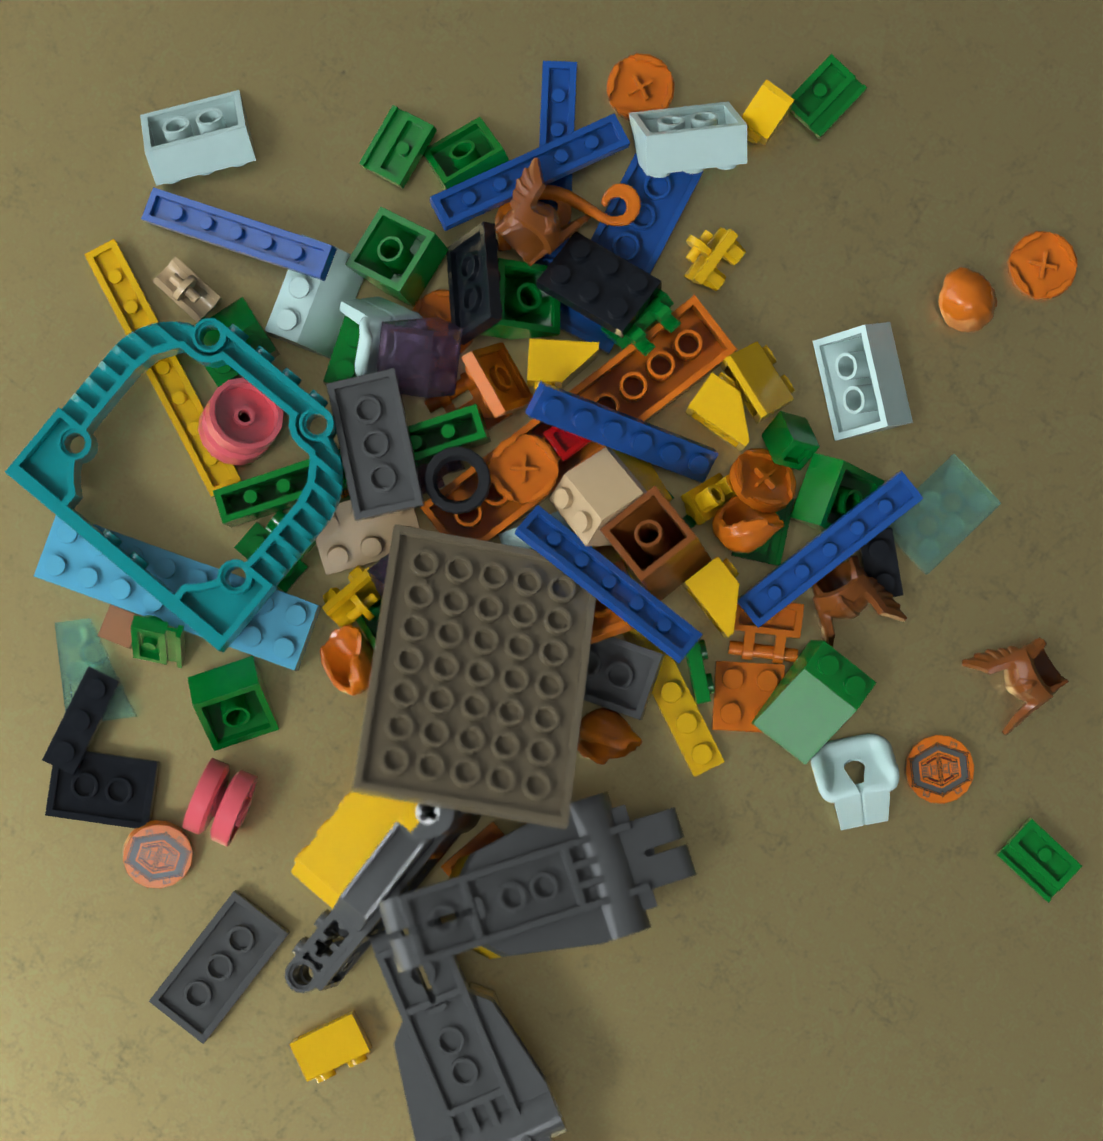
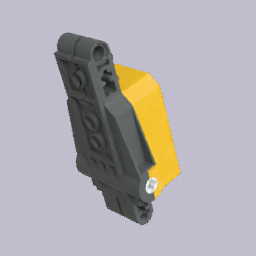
[285,791,481,993]
[377,791,697,972]
[369,917,568,1141]

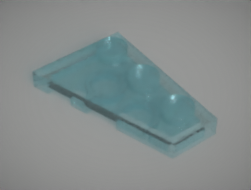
[55,619,137,721]

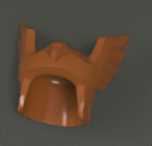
[495,158,591,266]
[812,555,907,647]
[962,637,1069,735]

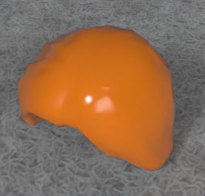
[938,267,997,332]
[712,496,784,553]
[320,625,374,696]
[577,707,642,765]

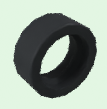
[424,446,491,514]

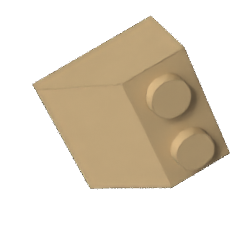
[549,447,647,546]

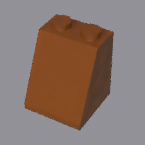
[600,486,712,601]

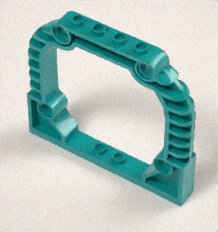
[5,318,344,652]

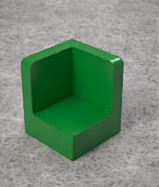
[762,411,820,470]

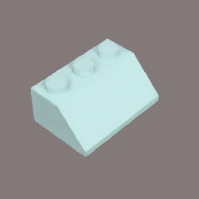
[140,90,256,186]
[629,101,747,178]
[265,234,364,359]
[813,322,913,441]

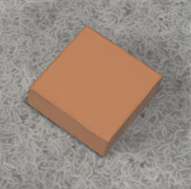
[98,604,143,649]

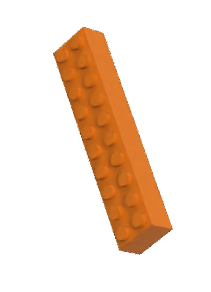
[420,295,737,542]

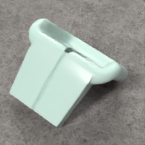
[340,296,427,380]
[811,733,900,830]

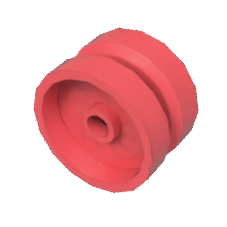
[198,377,283,466]
[182,758,258,847]

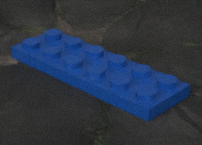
[560,153,703,354]

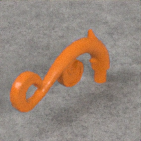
[494,183,641,251]

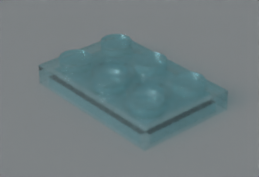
[890,454,1002,575]

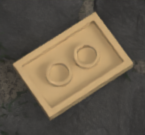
[315,496,420,575]

